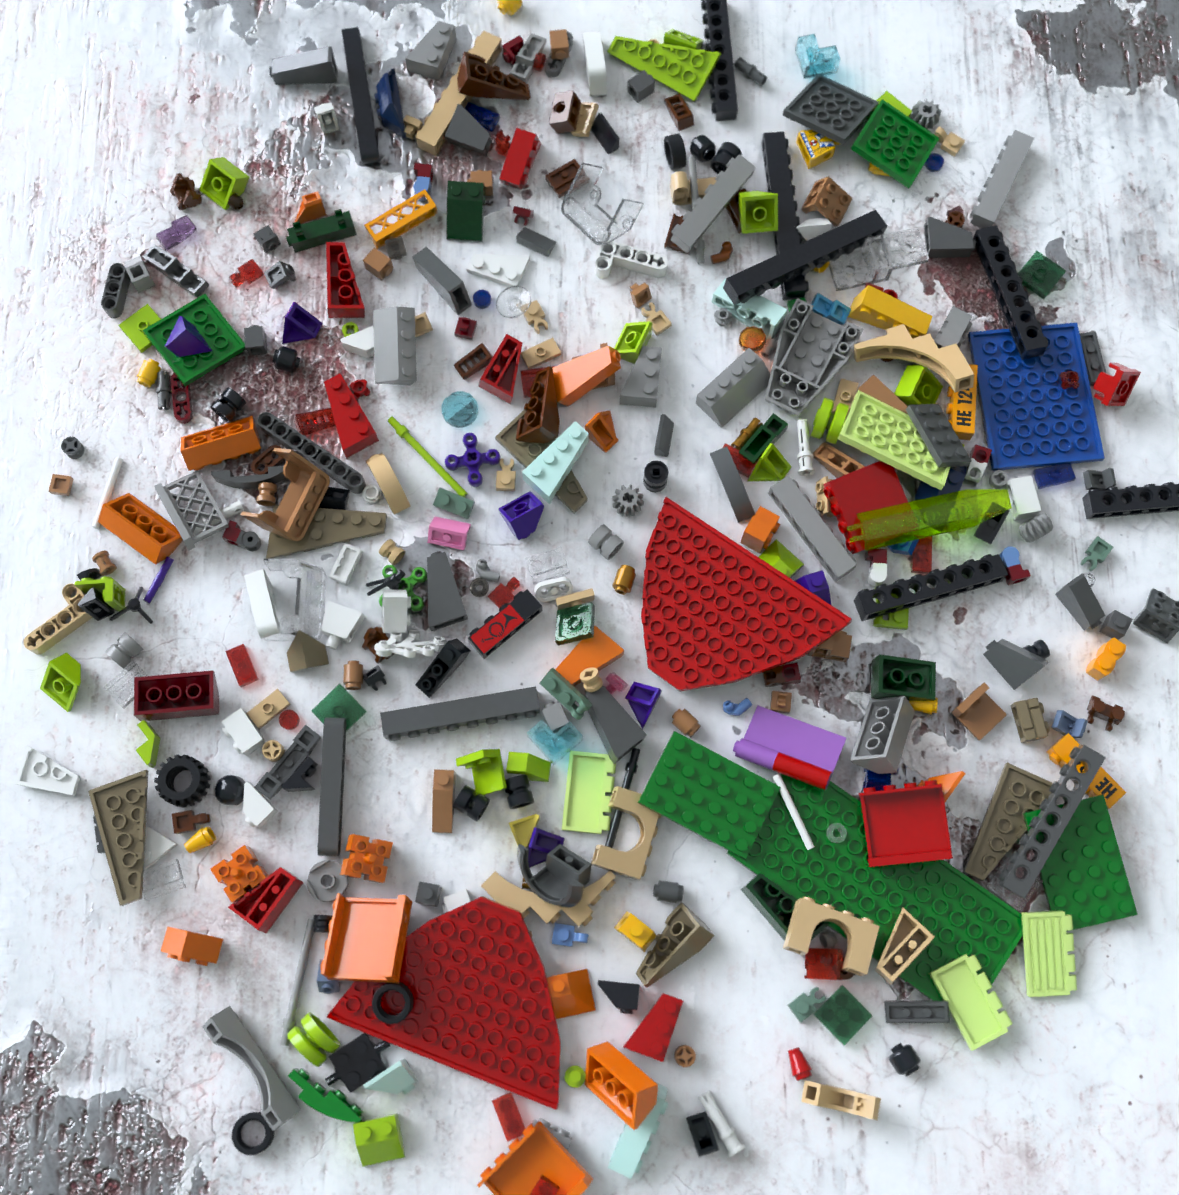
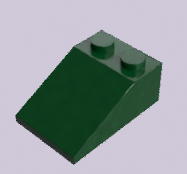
[447,181,486,242]
[871,654,936,701]

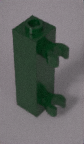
[286,209,357,253]

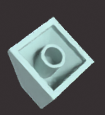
[363,1059,418,1095]

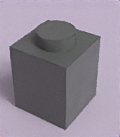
[627,70,655,103]
[244,325,267,356]
[1099,610,1133,640]
[415,881,442,907]

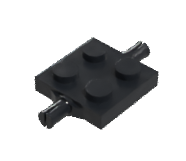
[325,1033,391,1093]

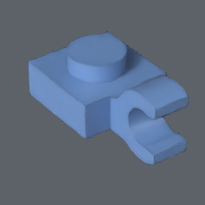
[552,923,588,947]

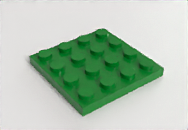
[850,99,940,189]
[143,294,246,387]

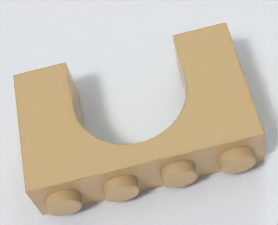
[591,786,662,879]
[783,897,879,976]

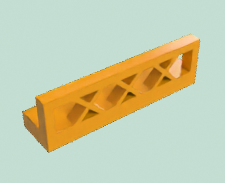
[364,189,437,249]

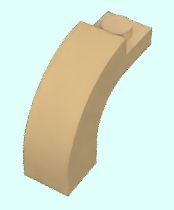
[366,453,411,514]
[801,1080,881,1120]

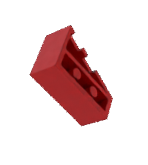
[228,867,304,934]

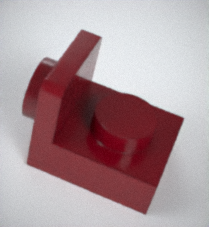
[502,35,524,67]

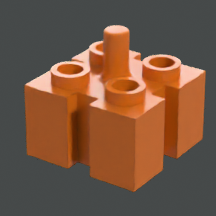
[340,834,393,883]
[210,845,269,903]

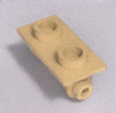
[815,476,834,517]

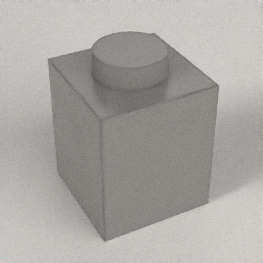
[541,701,569,734]

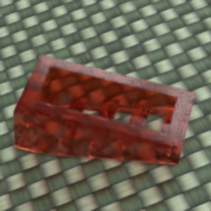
[294,408,336,435]

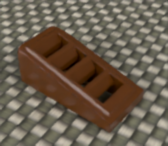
[664,93,694,131]
[454,343,493,380]

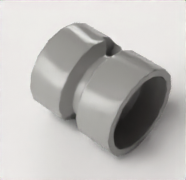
[588,524,624,560]
[105,632,143,669]

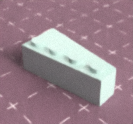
[712,278,788,340]
[608,1082,668,1179]

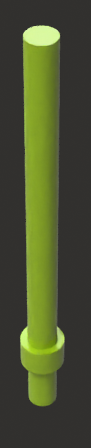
[388,416,468,497]

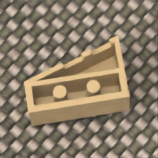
[875,908,934,985]

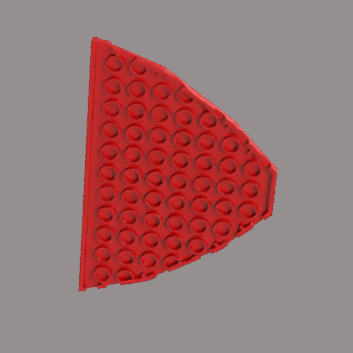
[641,497,852,692]
[327,896,561,1110]

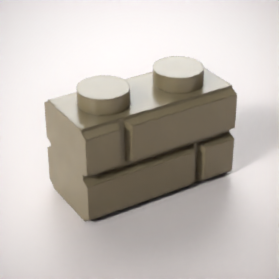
[1010,698,1050,743]

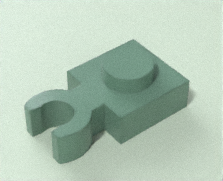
[1081,536,1113,571]
[787,987,826,1023]

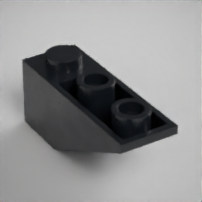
[415,638,471,698]

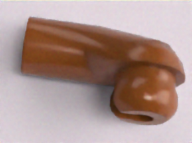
[711,241,733,264]

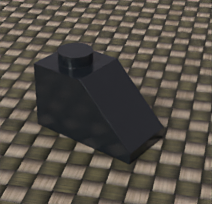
[598,980,639,1014]

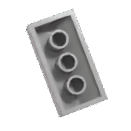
[373,306,417,385]
[696,348,770,428]
[850,696,915,774]

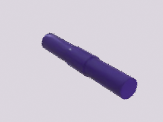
[143,557,174,604]

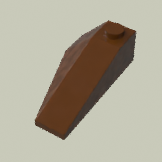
[457,51,530,100]
[516,366,560,444]

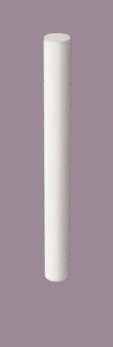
[92,457,123,529]
[773,773,815,850]

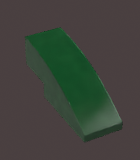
[739,413,788,464]

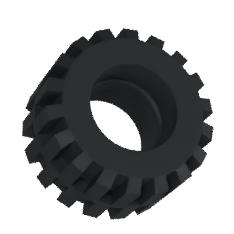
[154,754,211,807]

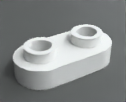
[534,577,573,602]

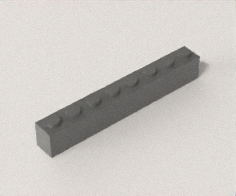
[380,686,540,741]

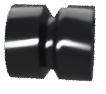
[710,142,742,174]
[211,387,246,423]
[643,460,669,492]
[505,775,534,809]
[453,785,490,822]

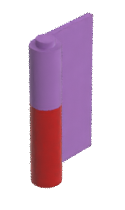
[733,705,847,791]

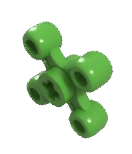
[379,565,427,612]

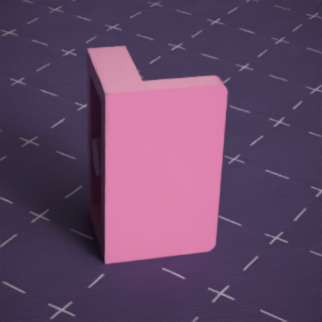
[427,517,471,550]

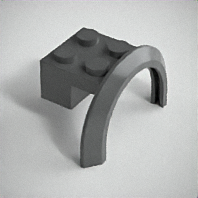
[517,844,592,907]

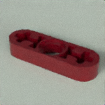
[171,373,193,424]

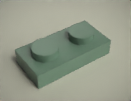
[433,487,475,519]

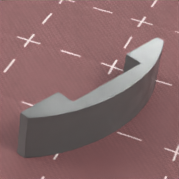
[710,446,755,522]
[211,466,286,489]
[254,725,321,800]

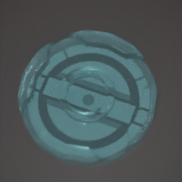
[441,391,478,428]

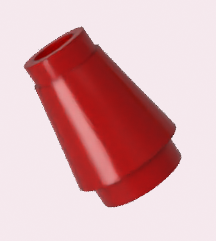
[788,1047,812,1081]

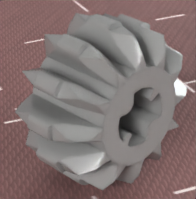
[910,99,941,129]
[612,484,644,517]
[1019,513,1053,542]

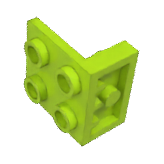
[74,577,125,612]
[456,749,506,795]

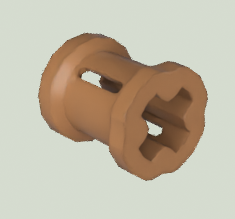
[92,551,117,576]

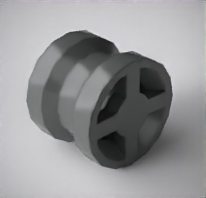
[61,437,85,459]

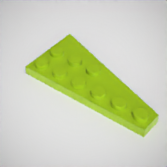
[607,36,721,102]

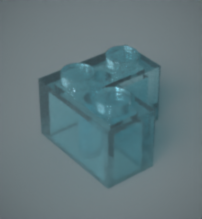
[795,34,840,79]
[527,720,583,765]

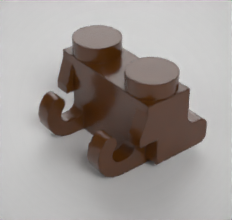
[170,173,202,210]
[362,626,398,664]
[1087,695,1125,732]

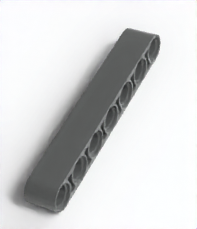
[257,412,366,494]
[317,718,347,856]

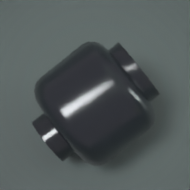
[690,135,716,162]
[272,346,301,373]
[889,1043,921,1077]

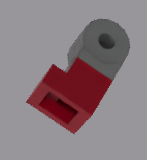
[222,520,261,551]

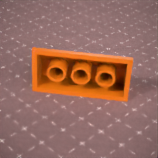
[180,415,261,471]
[98,493,183,565]
[585,1042,658,1130]

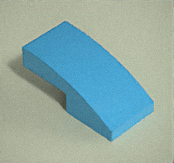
[811,293,851,325]

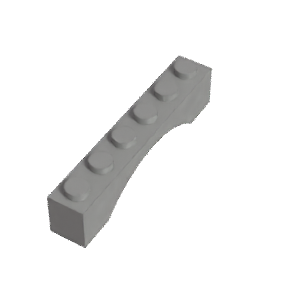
[202,1006,301,1131]

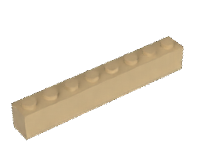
[416,30,503,156]

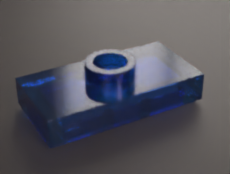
[1033,463,1076,489]

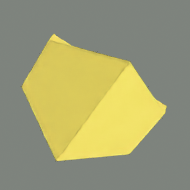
[509,814,540,849]

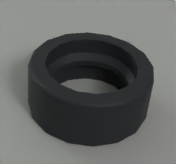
[664,133,687,170]
[372,982,414,1024]
[232,1112,275,1155]

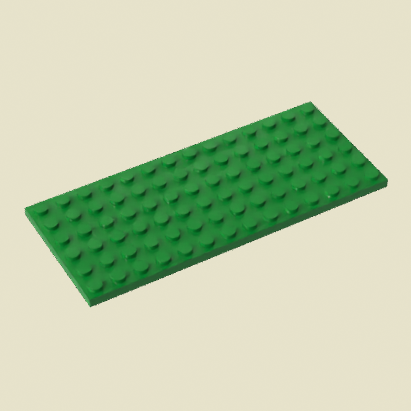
[726,774,1023,1013]

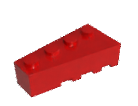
[326,242,365,318]
[324,373,379,458]

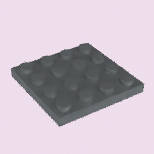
[783,74,879,145]

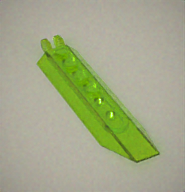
[847,489,1012,551]

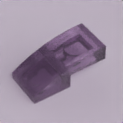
[156,215,197,251]

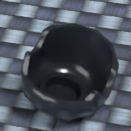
[215,775,246,805]

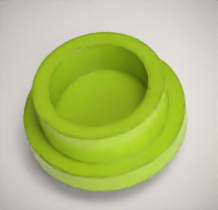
[565,1066,585,1088]

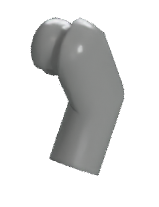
[761,337,779,358]
[476,559,500,582]

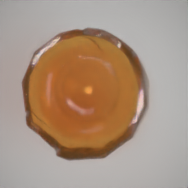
[738,326,766,353]

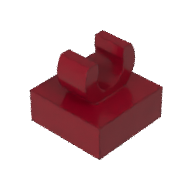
[513,206,534,226]
[454,317,477,340]

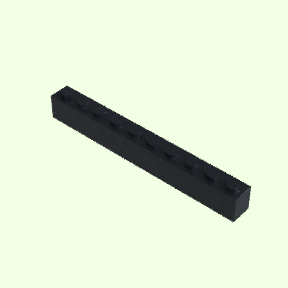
[761,131,809,300]
[723,210,887,305]

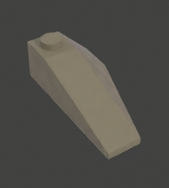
[636,902,714,987]

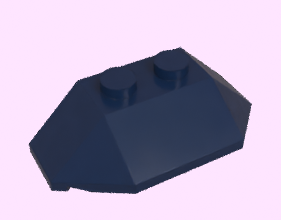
[374,68,406,138]
[914,466,967,531]

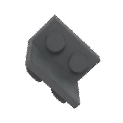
[1133,588,1179,644]

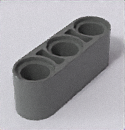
[101,263,131,318]

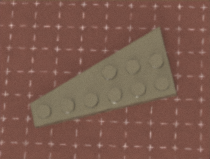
[495,409,588,514]
[266,505,387,560]
[963,763,1053,881]
[88,770,148,906]

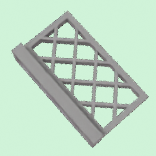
[154,470,229,551]

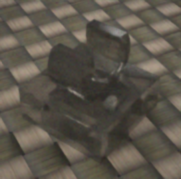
[384,236,407,260]

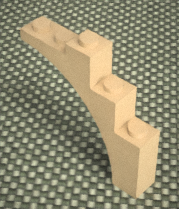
[854,324,974,392]
[481,871,616,927]

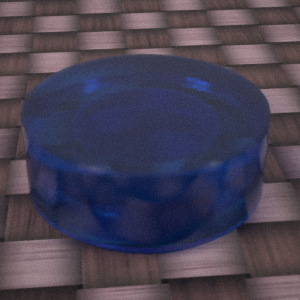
[925,153,944,172]
[473,290,491,309]

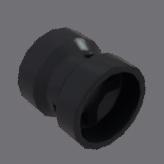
[1023,640,1050,659]

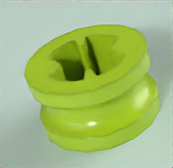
[342,322,359,337]

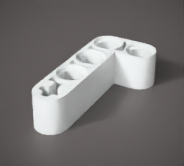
[582,32,607,96]
[595,240,668,279]
[244,569,281,639]

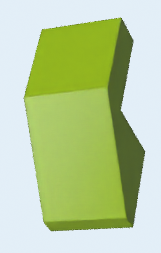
[136,720,161,768]
[506,752,551,782]

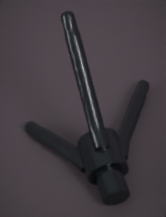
[366,570,406,596]
[109,587,153,624]

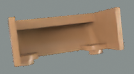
[240,448,330,541]

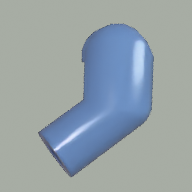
[723,698,752,716]

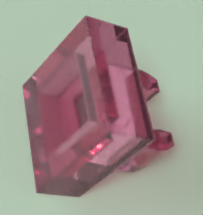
[606,672,628,694]

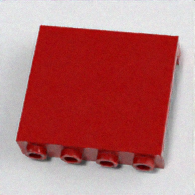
[823,461,918,554]
[859,780,953,867]

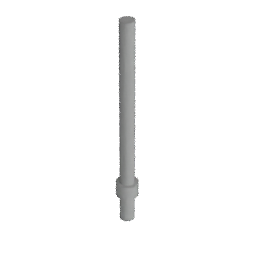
[688,156,705,264]
[280,919,315,1046]

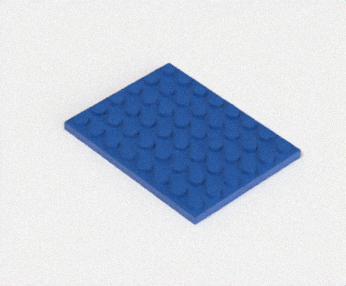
[968,323,1105,471]

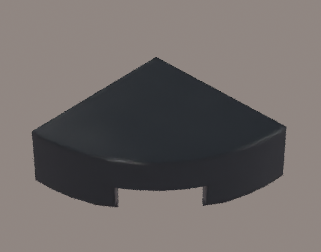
[77,568,102,581]

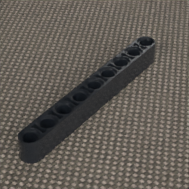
[341,27,380,164]

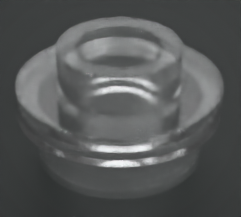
[826,823,847,843]

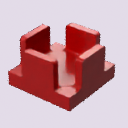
[1093,363,1141,406]

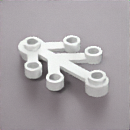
[374,630,447,658]

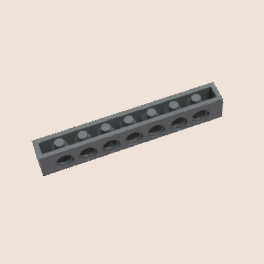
[999,745,1106,899]

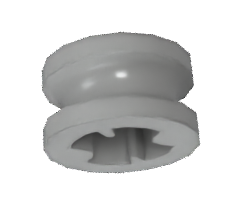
[989,470,1008,489]

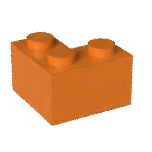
[740,506,780,553]
[161,927,223,966]

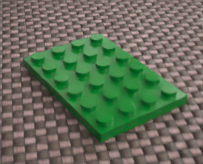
[637,731,780,859]
[1023,795,1138,932]

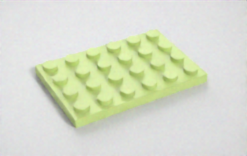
[838,390,950,490]

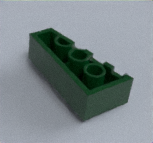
[741,873,830,941]

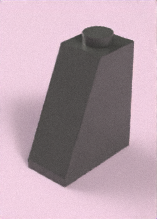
[445,104,493,156]
[924,217,976,258]
[1055,573,1105,630]
[983,639,1049,690]

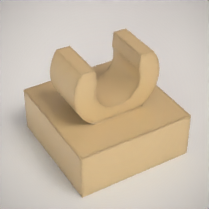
[403,114,423,139]

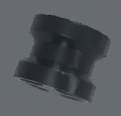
[312,915,332,933]

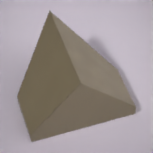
[287,630,329,672]

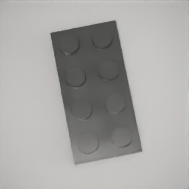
[906,404,972,468]

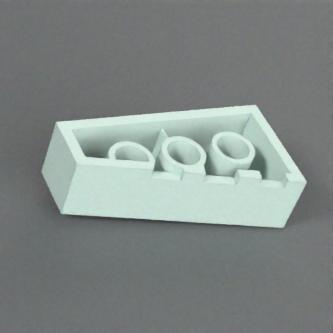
[522,421,589,504]

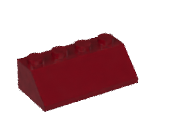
[134,671,219,721]

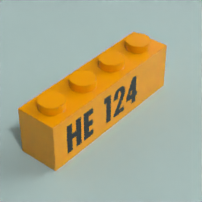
[946,364,978,440]
[1046,733,1126,809]

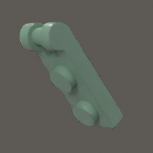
[539,668,592,720]

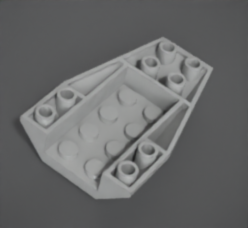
[765,298,864,416]

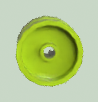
[810,397,849,445]
[287,1012,341,1067]

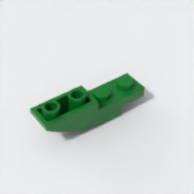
[288,1068,365,1123]

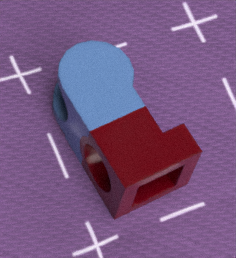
[413,163,434,201]
[1000,546,1031,585]

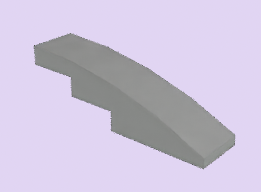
[509,33,547,83]

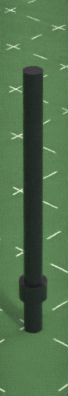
[605,748,640,848]

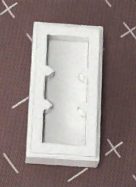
[329,543,363,585]

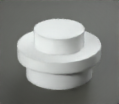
[362,484,381,503]

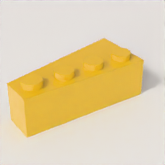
[848,285,933,339]

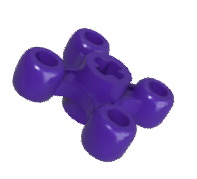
[445,433,500,487]

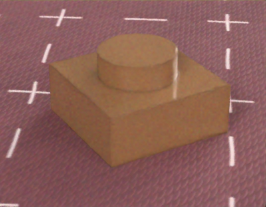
[48,474,74,496]

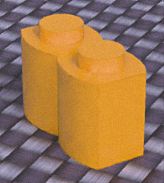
[1086,637,1126,681]

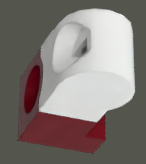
[964,445,992,483]
[865,548,887,587]

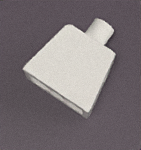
[321,601,365,650]

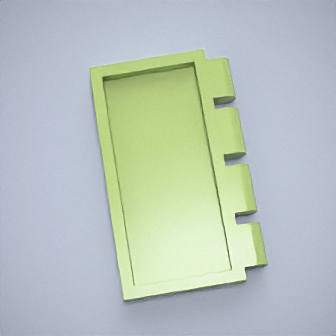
[562,751,616,834]
[1022,910,1077,997]
[929,954,1013,1051]

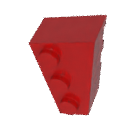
[499,128,541,190]
[478,334,523,404]
[623,993,683,1062]

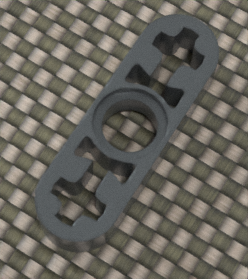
[545,31,573,77]

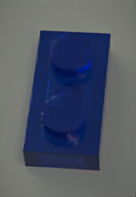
[465,102,500,132]

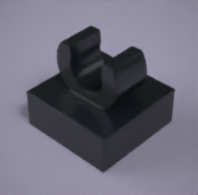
[363,665,387,691]

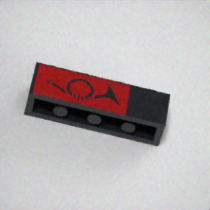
[468,589,543,659]

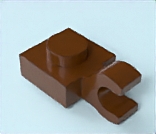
[172,810,210,834]

